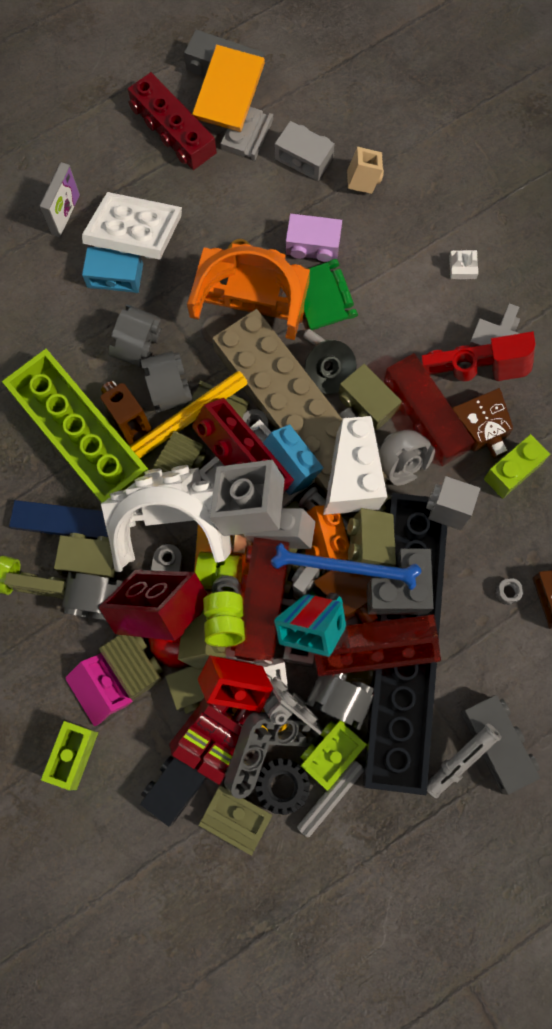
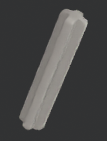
[297,760,364,837]

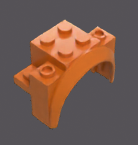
[187,243,310,340]

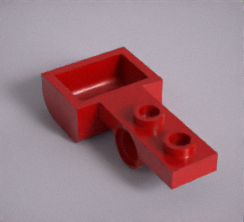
[422,331,535,382]

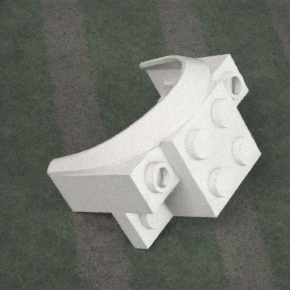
[101,465,233,572]

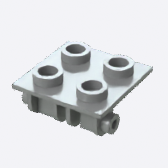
[263,676,322,735]

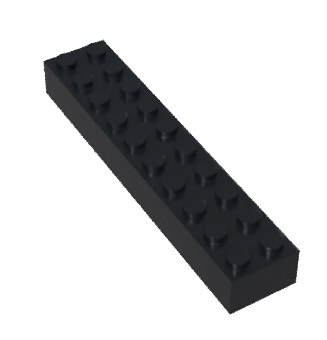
[362,493,447,795]

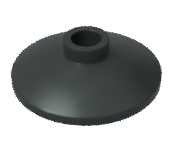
[304,340,357,394]

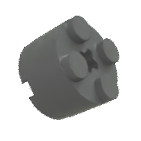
[109,305,162,367]
[141,351,193,413]
[62,573,124,620]
[305,668,374,730]

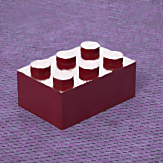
[98,570,207,641]

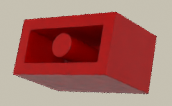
[197,655,273,712]

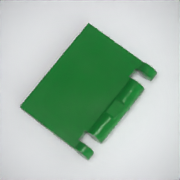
[304,259,358,330]

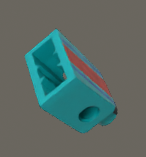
[274,593,346,657]

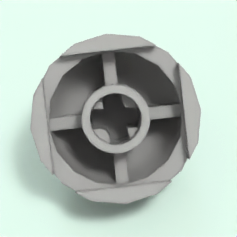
[379,430,435,486]

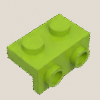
[300,721,367,791]

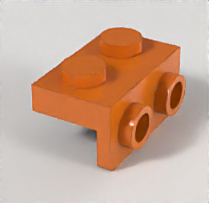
[305,505,350,571]

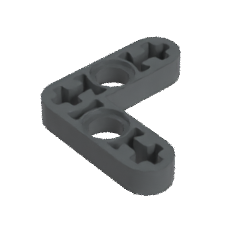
[224,712,322,799]

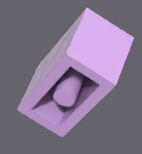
[286,214,342,262]

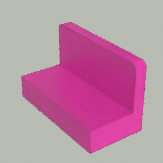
[66,653,133,726]

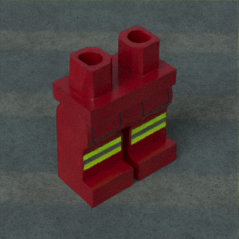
[169,697,255,785]

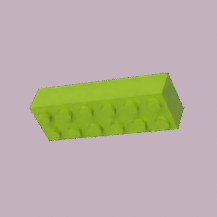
[2,349,148,504]

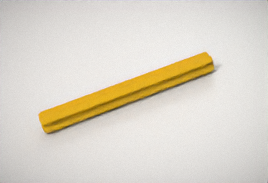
[130,371,248,458]

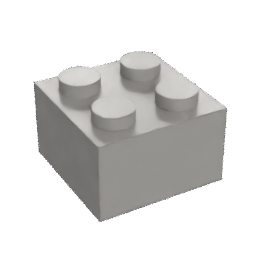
[209,460,285,536]

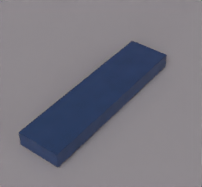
[9,500,108,540]

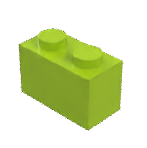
[484,434,550,499]
[41,721,99,791]

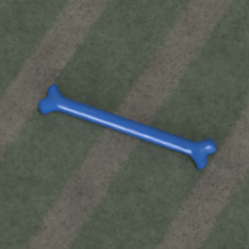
[271,543,421,590]

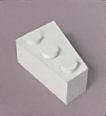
[323,416,387,515]

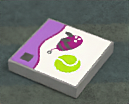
[39,162,80,237]

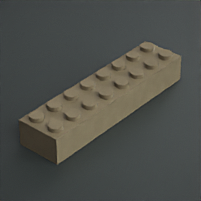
[212,309,387,515]

